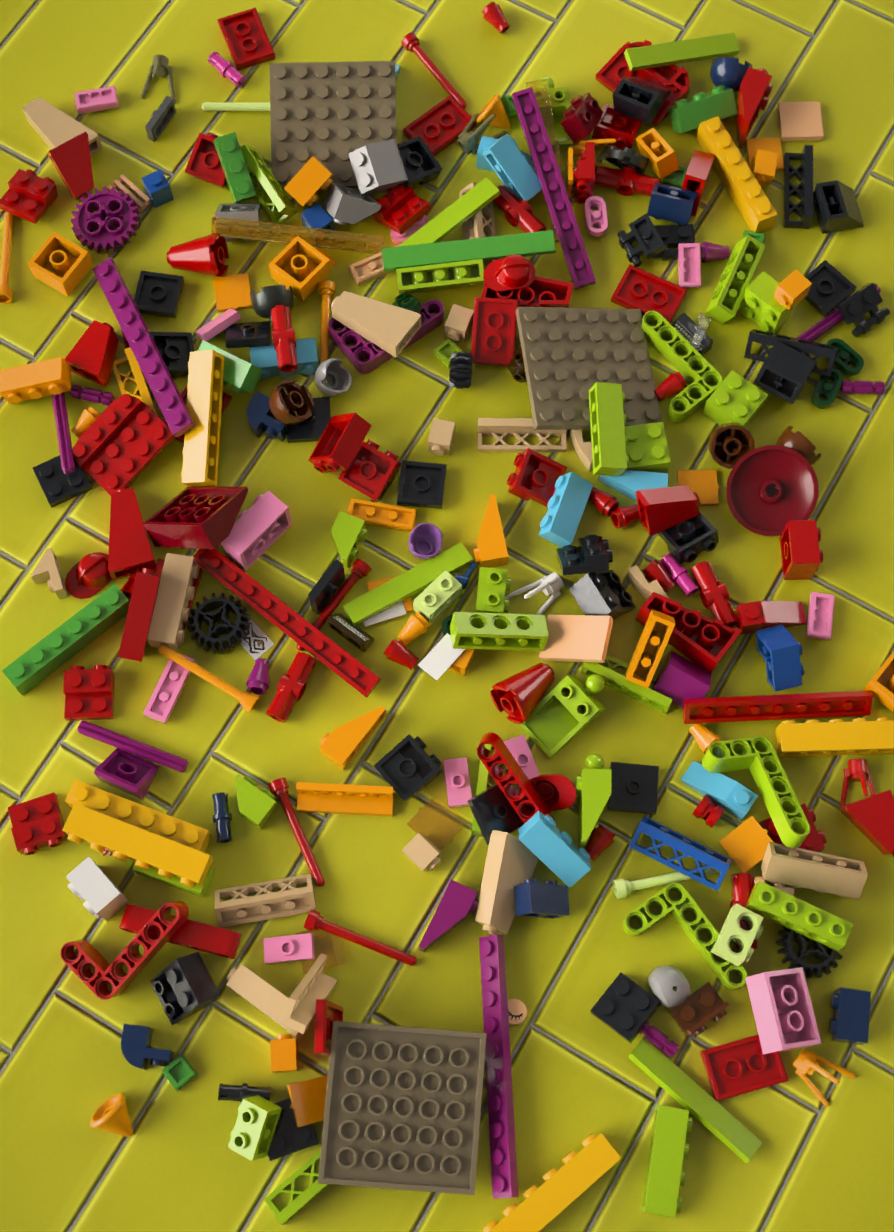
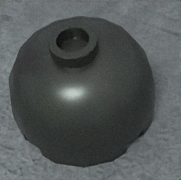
[250,285,294,322]

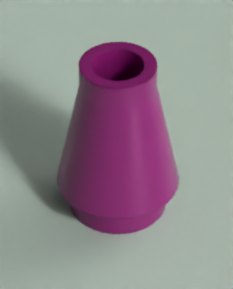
[700,241,729,263]
[246,658,269,695]

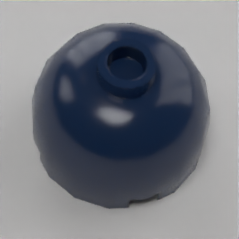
[710,57,753,92]

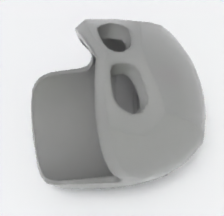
[315,358,352,397]
[648,965,690,1008]

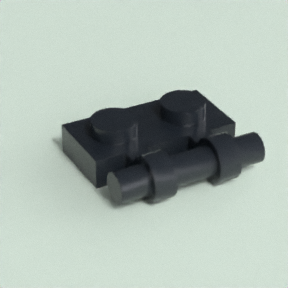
[617,214,667,267]
[653,224,695,260]
[836,283,890,337]

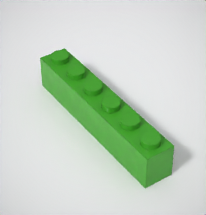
[2,584,130,696]

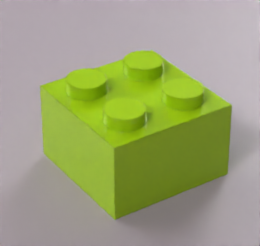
[739,271,793,333]
[703,370,768,428]
[624,422,671,473]

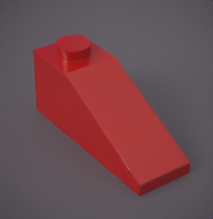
[735,601,807,635]

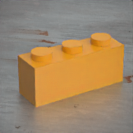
[0,357,71,404]
[625,609,676,688]

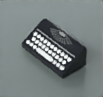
[672,313,713,356]

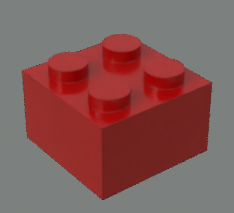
[779,520,823,580]

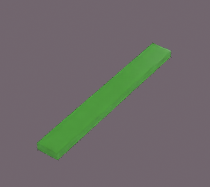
[381,230,556,272]

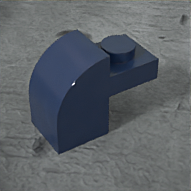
[246,391,287,441]
[121,1024,174,1070]

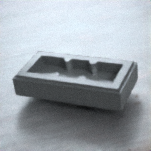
[145,96,176,142]

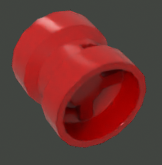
[692,795,726,828]

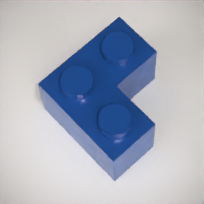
[755,624,804,692]

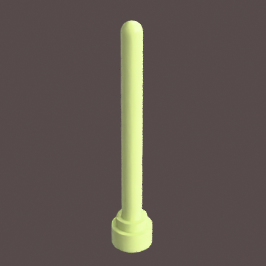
[202,102,270,111]
[612,867,721,899]

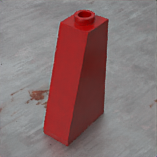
[108,488,156,581]
[118,568,160,662]

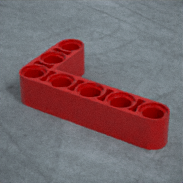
[60,901,189,1000]

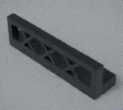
[784,145,813,229]
[744,329,839,377]

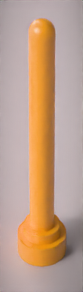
[0,212,13,304]
[318,280,336,365]
[158,645,260,712]

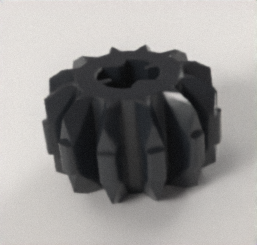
[449,352,473,389]

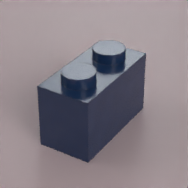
[647,183,697,225]
[514,879,570,919]
[829,987,871,1045]

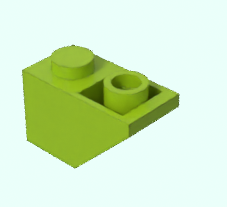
[331,511,368,568]
[235,774,278,829]

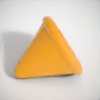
[476,94,511,130]
[90,1093,133,1137]

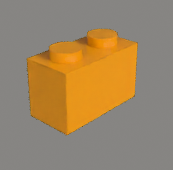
[635,128,679,180]

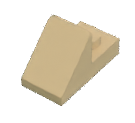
[31,548,68,599]

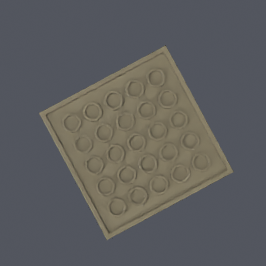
[269,61,397,190]
[515,307,662,430]
[318,1021,486,1195]

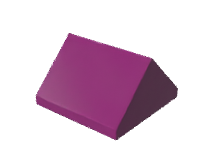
[652,650,712,709]
[94,748,159,800]

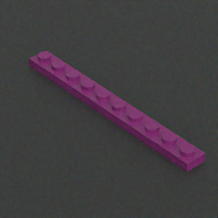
[512,87,596,290]
[93,257,196,438]
[479,934,519,1199]

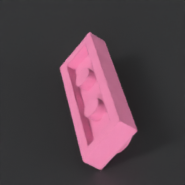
[143,653,196,724]

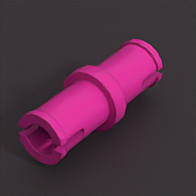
[208,51,246,88]
[660,553,699,597]

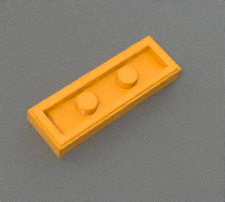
[347,498,417,532]

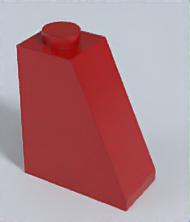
[47,131,94,200]
[681,149,715,216]
[64,320,119,387]
[635,485,700,536]
[840,790,894,857]

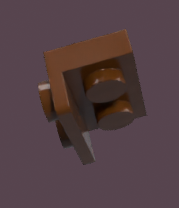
[669,982,729,1037]

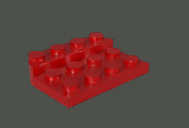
[595,40,690,127]
[72,394,175,496]

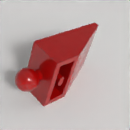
[735,67,773,149]

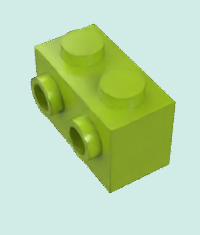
[476,567,511,613]
[228,1095,282,1161]

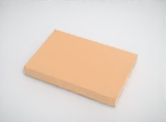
[539,615,613,663]

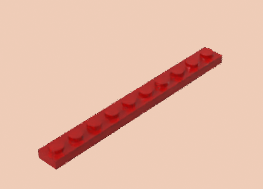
[193,548,381,697]

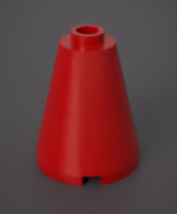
[167,233,229,277]
[490,663,554,724]

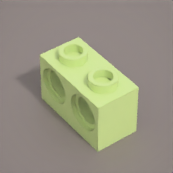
[413,570,462,624]
[711,903,764,966]

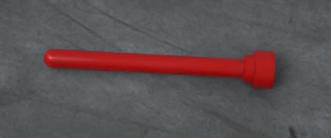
[401,32,467,109]
[296,558,372,651]
[268,777,325,887]
[304,909,417,966]

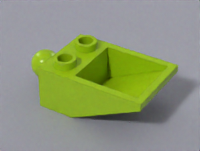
[533,77,573,147]
[519,674,606,758]
[574,753,612,849]

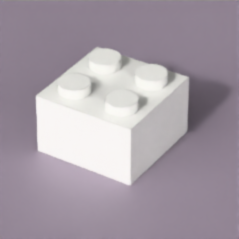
[66,857,129,921]

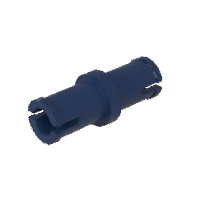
[212,792,232,843]

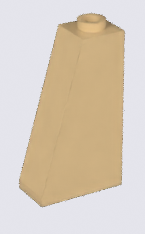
[22,97,103,156]
[331,291,422,358]
[475,830,539,935]
[226,964,315,1040]

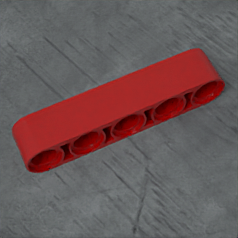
[477,732,555,824]
[119,904,242,959]

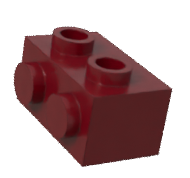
[559,93,603,143]

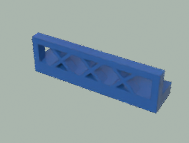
[629,816,733,891]

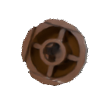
[269,379,314,425]
[708,422,755,469]
[776,426,821,466]

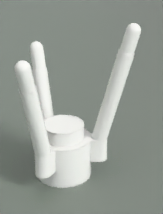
[505,572,564,615]

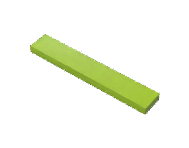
[624,33,740,71]
[397,177,500,247]
[343,542,473,627]
[628,1037,763,1163]

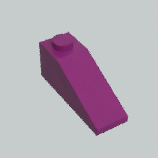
[419,880,479,952]

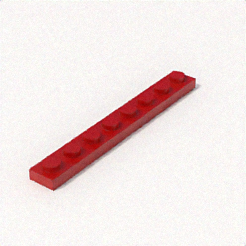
[683,691,873,724]

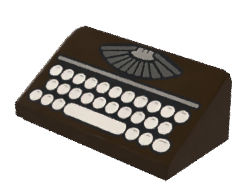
[328,613,374,652]

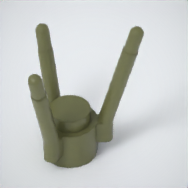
[141,55,176,104]
[456,113,506,154]

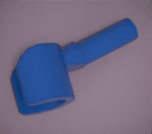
[455,561,478,589]

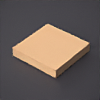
[777,101,824,141]

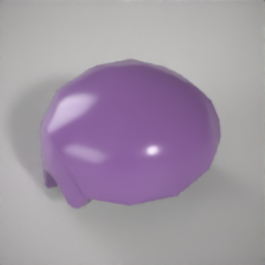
[408,522,443,560]

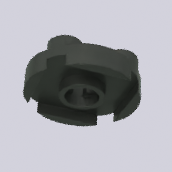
[606,146,649,173]

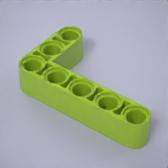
[642,311,722,424]
[702,736,810,849]
[623,883,748,990]

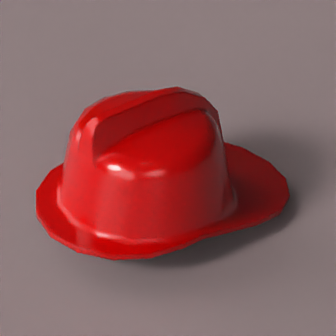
[483,254,536,291]
[65,552,112,599]
[524,774,577,811]

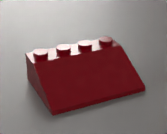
[143,487,249,550]

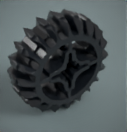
[187,592,250,655]
[776,926,844,979]

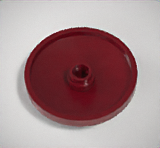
[726,445,819,536]

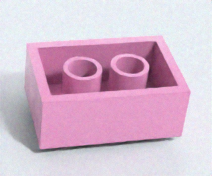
[222,490,292,571]
[746,967,821,1054]

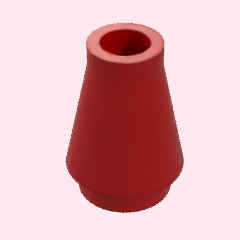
[482,2,510,34]
[653,372,687,401]
[588,486,619,517]
[611,505,640,529]
[642,559,675,593]
[384,638,419,670]
[585,824,616,861]

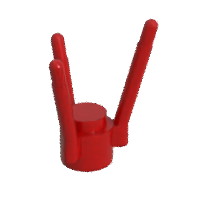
[840,759,876,808]

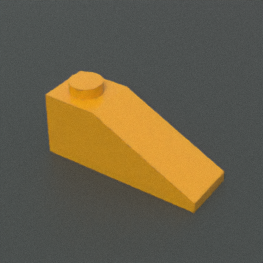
[473,494,508,568]
[320,706,387,770]

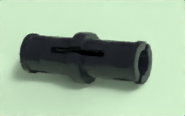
[218,1083,271,1102]

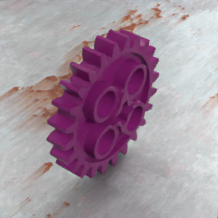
[71,187,141,254]

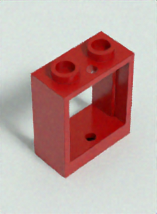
[308,413,372,473]

